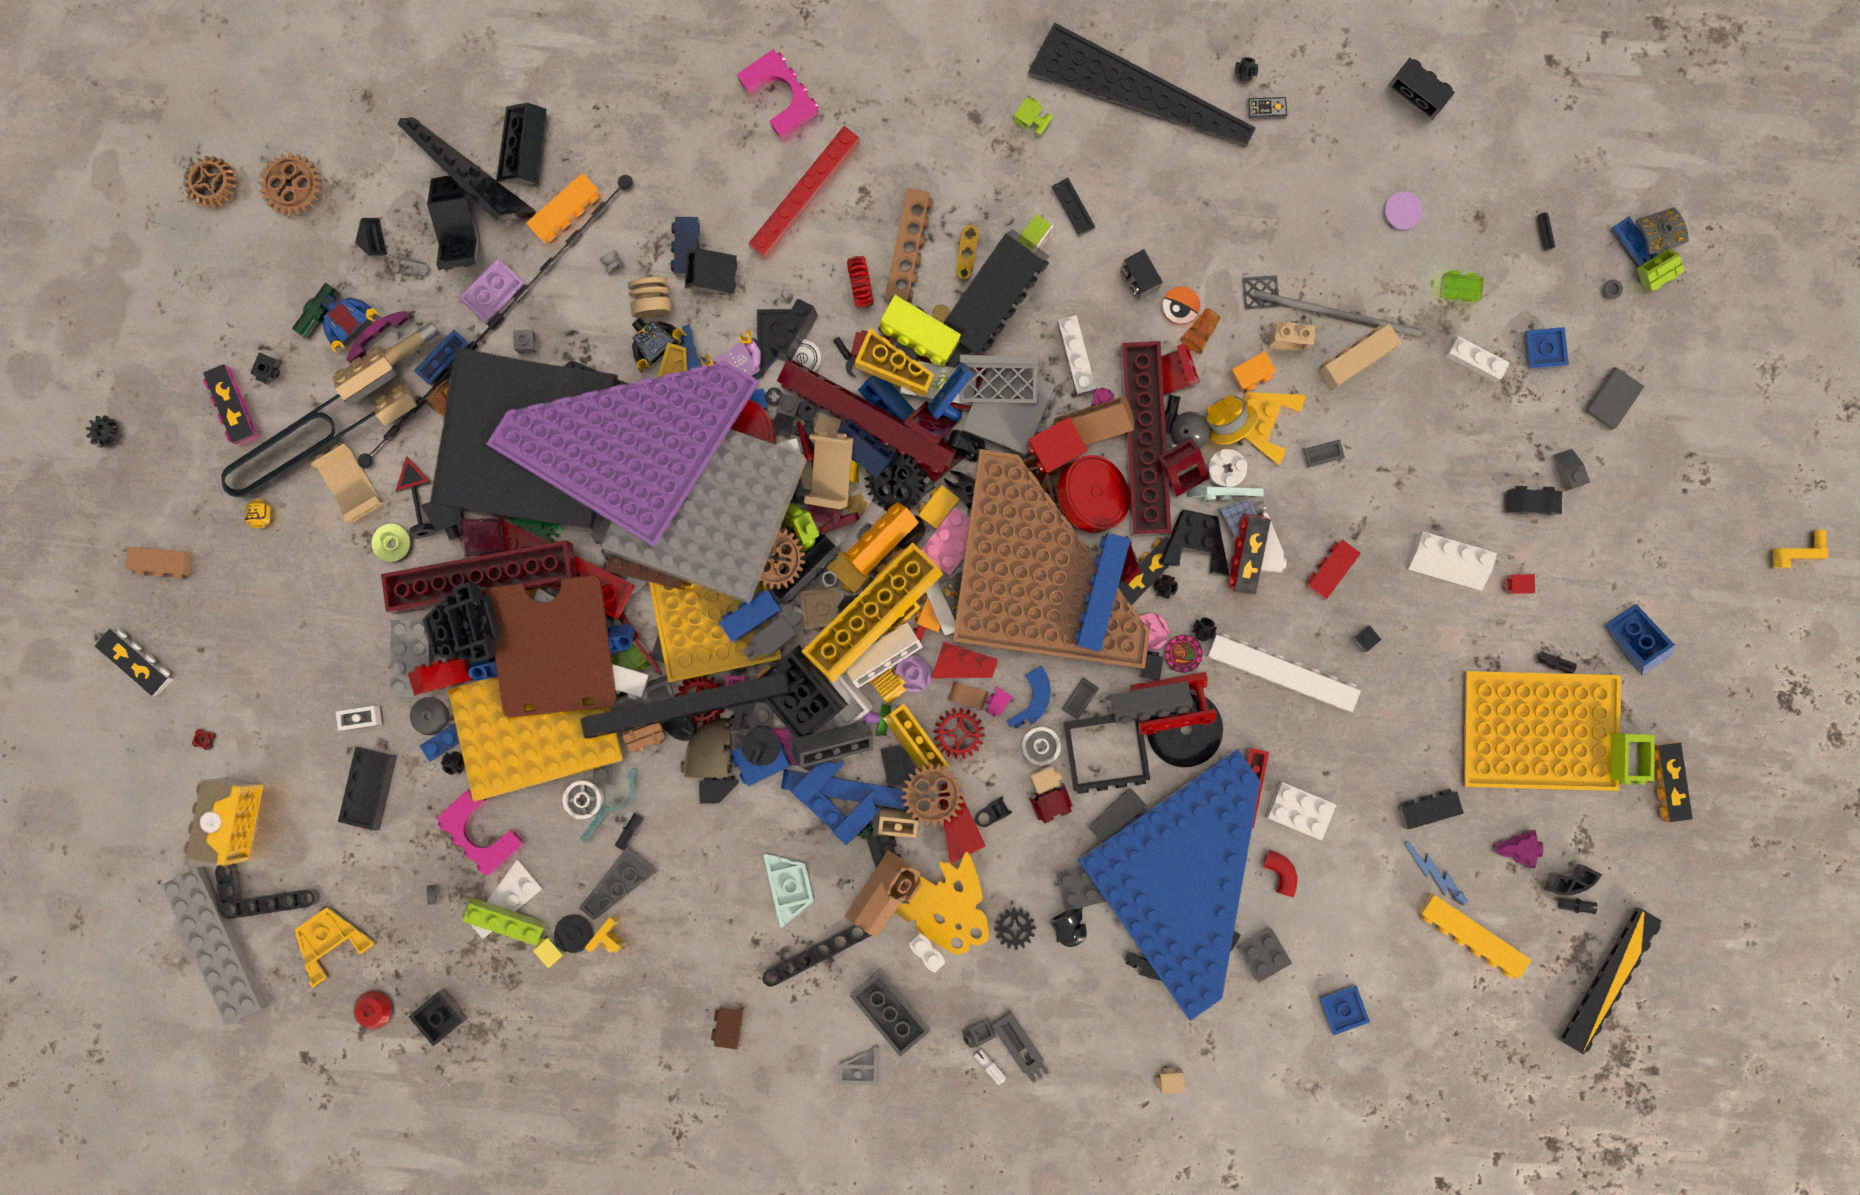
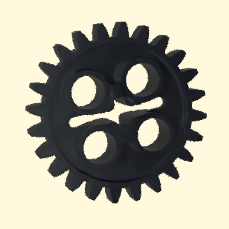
[865,450,926,511]

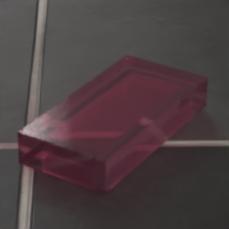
[807,504,842,528]

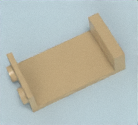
[804,430,853,509]
[311,443,383,524]

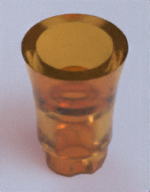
[1180,308,1220,354]

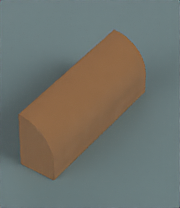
[1052,396,1134,445]

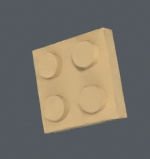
[800,587,840,630]

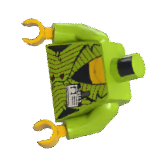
[782,503,819,561]

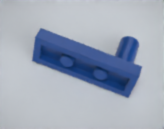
[927,362,973,422]

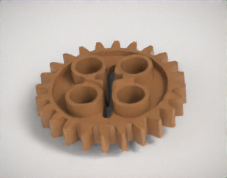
[259,153,323,216]
[758,529,805,589]
[901,763,964,827]

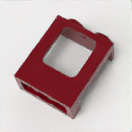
[1158,438,1209,497]

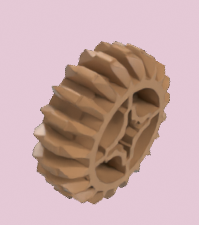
[183,156,237,208]

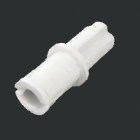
[973,1049,1006,1085]

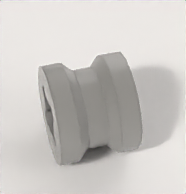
[600,250,624,273]

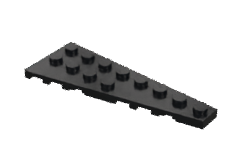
[397,117,536,221]

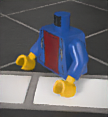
[321,295,380,354]

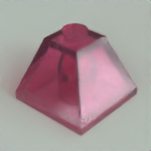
[460,518,504,556]

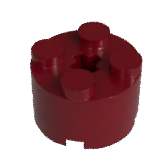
[1028,783,1073,823]

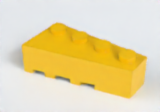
[855,328,934,397]

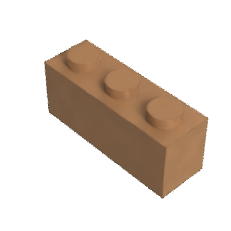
[126,546,191,578]

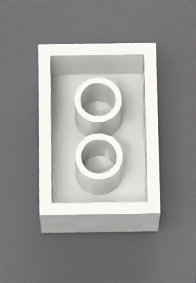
[1265,782,1336,840]

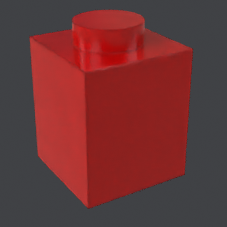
[1504,574,1535,595]

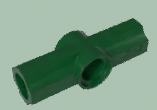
[292,282,340,339]

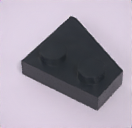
[880,745,919,787]

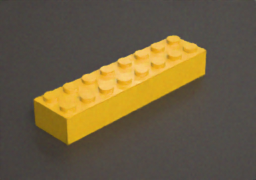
[802,542,943,683]

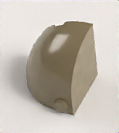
[681,718,732,778]

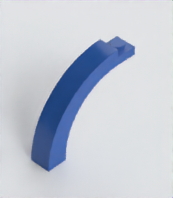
[680,325,768,410]

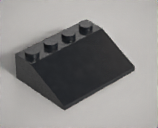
[758,645,848,738]

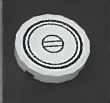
[784,340,821,372]

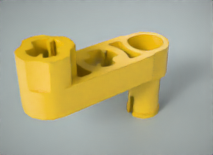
[956,224,979,279]
[1773,530,1828,568]

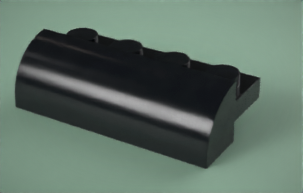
[771,533,840,605]

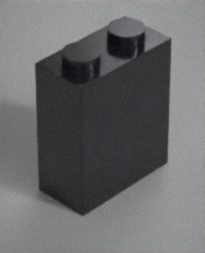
[685,248,737,296]

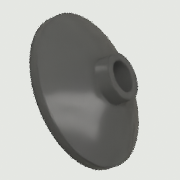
[410,697,449,735]

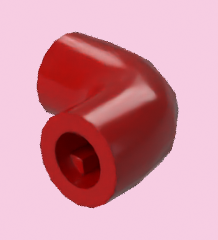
[1262,849,1298,898]

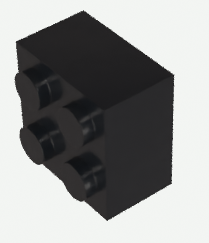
[1120,249,1163,300]
[408,989,467,1046]

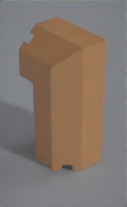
[845,850,921,938]

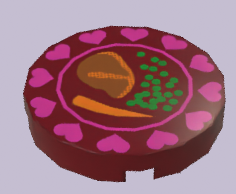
[1164,635,1203,673]

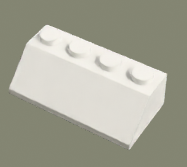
[1407,531,1497,591]

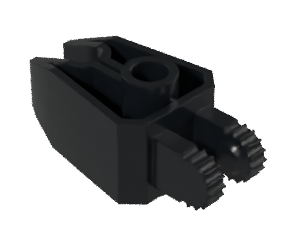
[944,470,975,508]

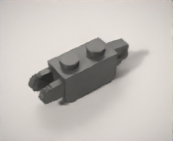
[743,611,804,660]

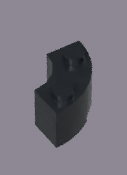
[1507,486,1562,515]
[1544,864,1602,896]

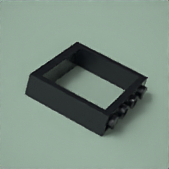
[1063,714,1151,794]

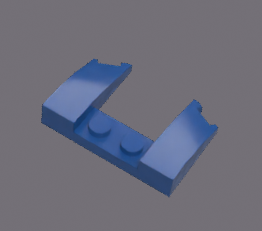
[791,760,881,846]

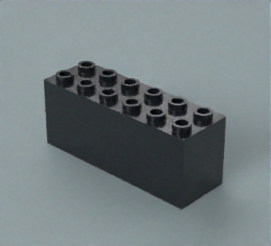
[943,229,1050,355]

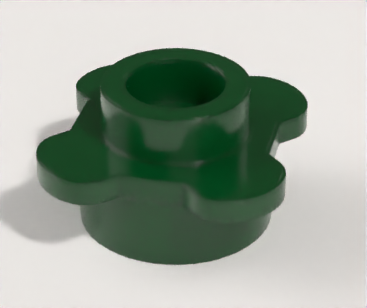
[857,821,874,839]

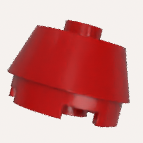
[353,991,392,1030]

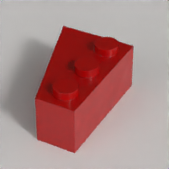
[932,641,998,678]

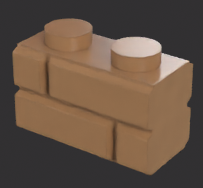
[621,723,666,752]

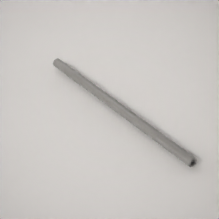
[1253,290,1422,337]

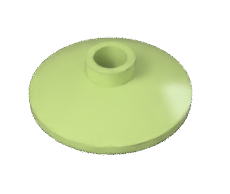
[372,524,410,562]

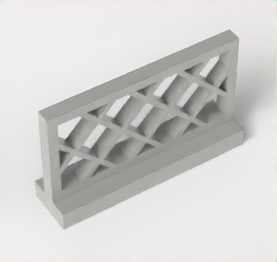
[959,355,1038,404]

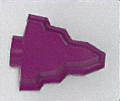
[1495,830,1543,868]

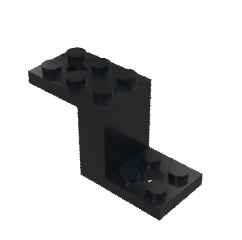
[427,175,479,270]

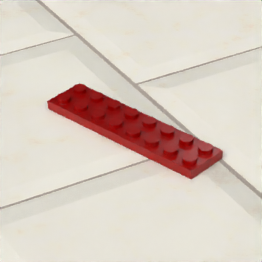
[484,519,635,619]

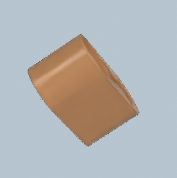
[948,681,988,710]

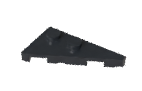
[757,309,791,377]

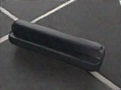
[1537,212,1555,250]

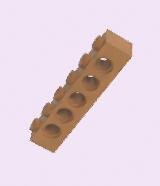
[884,188,933,303]

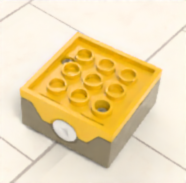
[184,777,264,866]

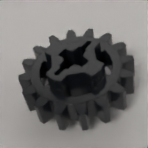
[994,907,1036,950]

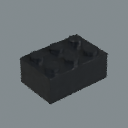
[1388,57,1455,120]

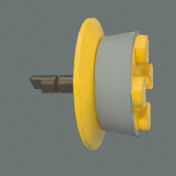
[1205,395,1258,445]

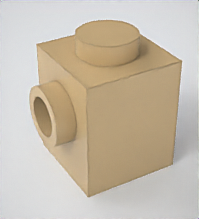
[1156,1067,1185,1094]

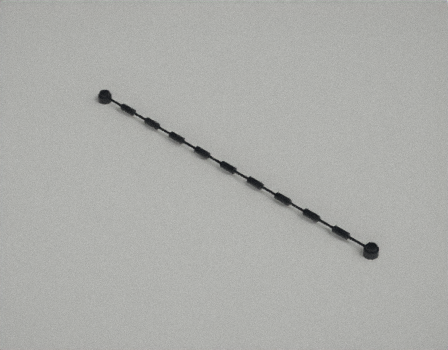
[357,175,634,469]

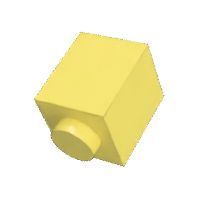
[533,936,566,968]

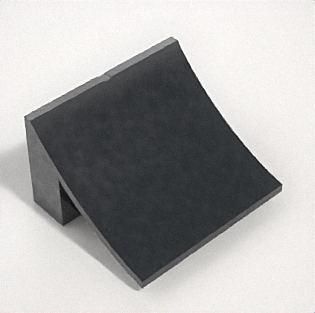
[430,347,618,529]

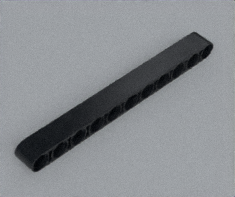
[580,673,792,739]

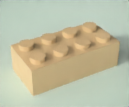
[1319,324,1402,390]

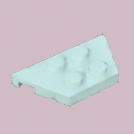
[764,854,814,927]

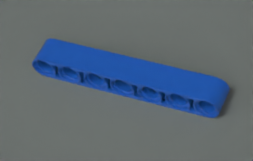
[781,769,910,810]

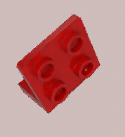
[1161,343,1200,395]

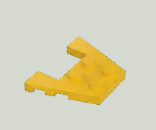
[1243,392,1306,466]
[295,907,376,988]

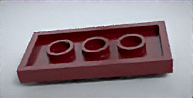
[904,401,957,445]

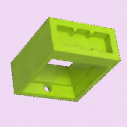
[1611,733,1655,785]

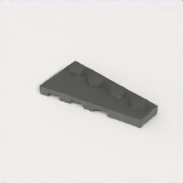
[579,847,658,920]

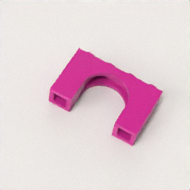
[736,49,819,141]
[436,788,526,875]

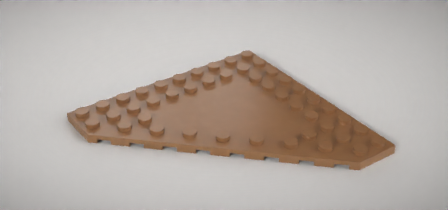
[953,449,1150,669]

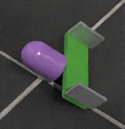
[863,703,898,738]

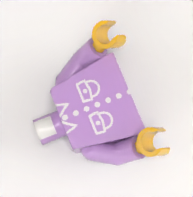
[700,330,761,377]

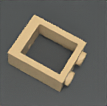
[1268,321,1316,352]

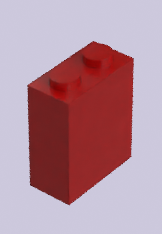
[1026,417,1088,475]

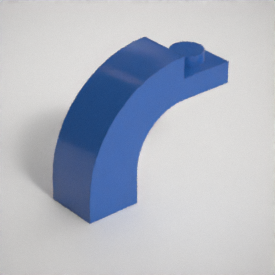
[1006,665,1051,729]

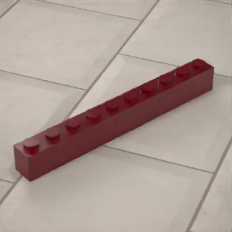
[777,359,957,473]

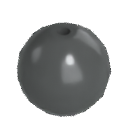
[1171,411,1210,448]

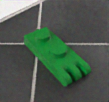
[508,518,562,543]

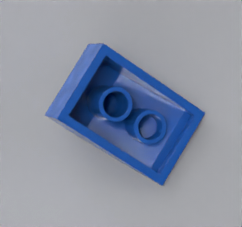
[1605,604,1675,676]

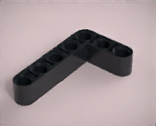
[215,863,320,919]

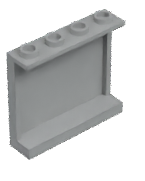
[962,368,1057,458]

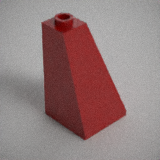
[938,782,986,863]

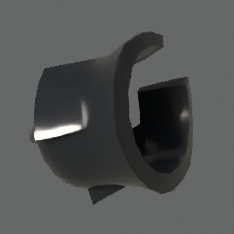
[1049,907,1087,947]

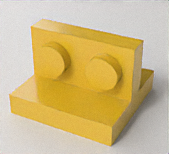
[585,914,625,953]

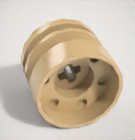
[627,277,671,318]

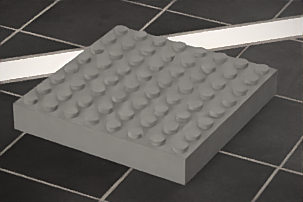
[601,429,807,604]

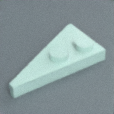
[1187,487,1263,500]

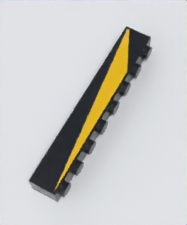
[1558,907,1662,1055]

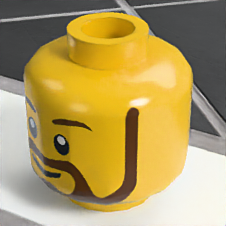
[244,499,271,528]

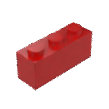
[1305,539,1361,600]
[408,658,473,696]

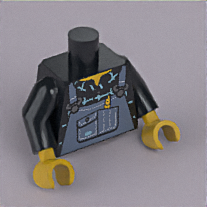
[632,318,687,373]

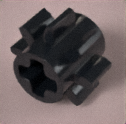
[1235,57,1259,81]
[1154,574,1178,599]
[1192,617,1217,641]
[440,751,465,775]

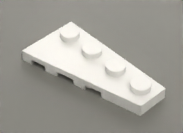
[471,859,543,939]

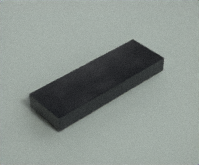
[1051,178,1095,237]

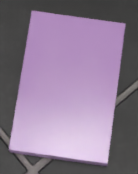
[458,257,526,325]

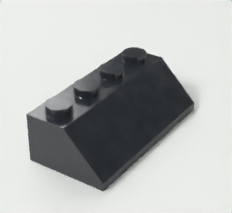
[496,103,547,185]

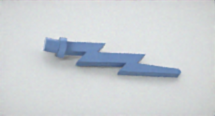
[1406,841,1468,906]

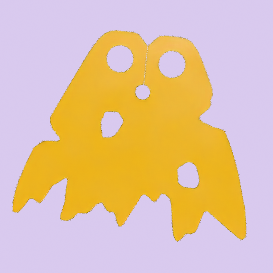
[894,852,989,955]

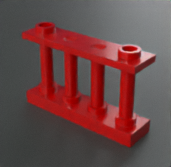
[1130,672,1216,735]

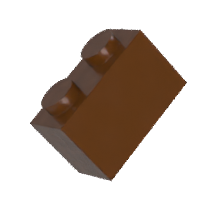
[711,1005,744,1049]

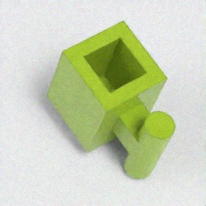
[1013,97,1053,136]

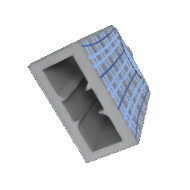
[1217,498,1267,541]

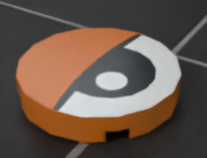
[1162,286,1201,325]

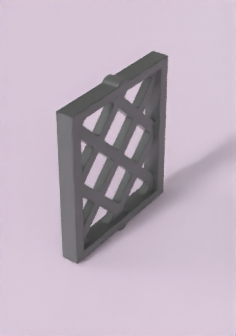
[1242,275,1279,309]

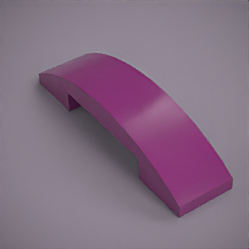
[346,311,412,363]

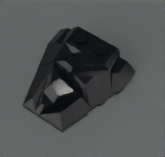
[423,581,501,662]

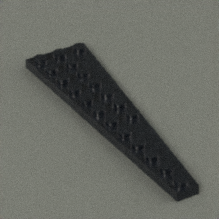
[1028,22,1256,146]

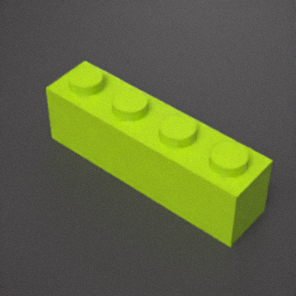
[462,897,544,946]

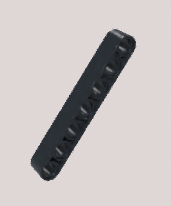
[762,924,872,987]

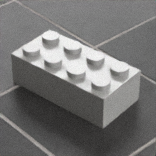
[390,620,434,697]

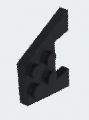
[1159,510,1229,577]

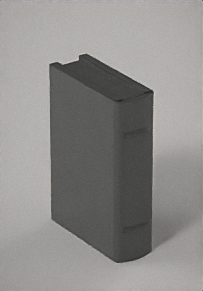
[1584,367,1645,430]

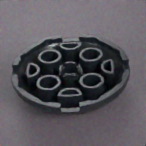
[1147,691,1223,767]

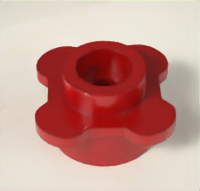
[192,729,214,750]

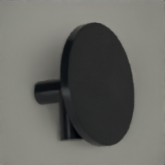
[742,727,781,766]

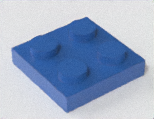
[1525,327,1569,369]
[1319,985,1370,1035]

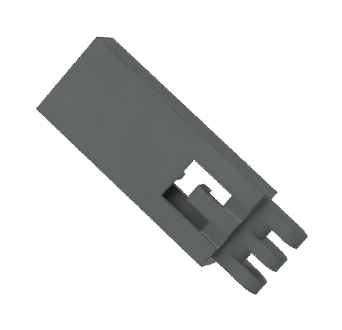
[991,1011,1049,1084]

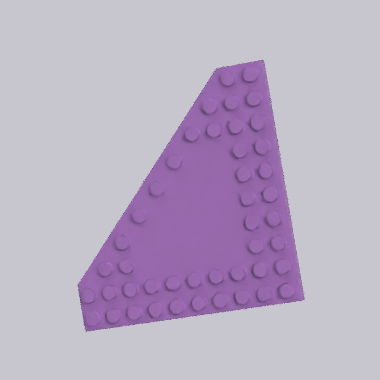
[486,361,759,548]

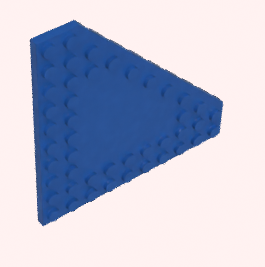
[1078,749,1260,1021]

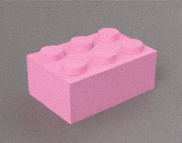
[921,507,970,577]

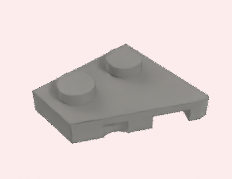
[838,1047,878,1085]

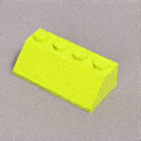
[879,295,961,368]

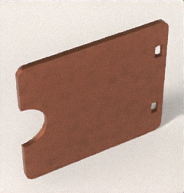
[486,575,617,718]

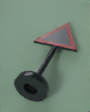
[395,456,436,538]

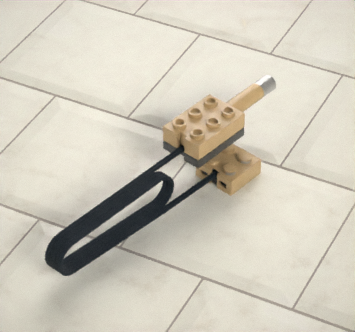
[221,322,440,497]

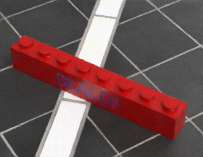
[748,125,860,260]

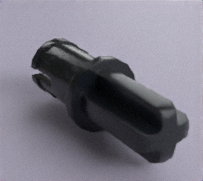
[1165,395,1181,433]
[1537,651,1577,674]
[615,813,644,850]
[1557,898,1598,915]

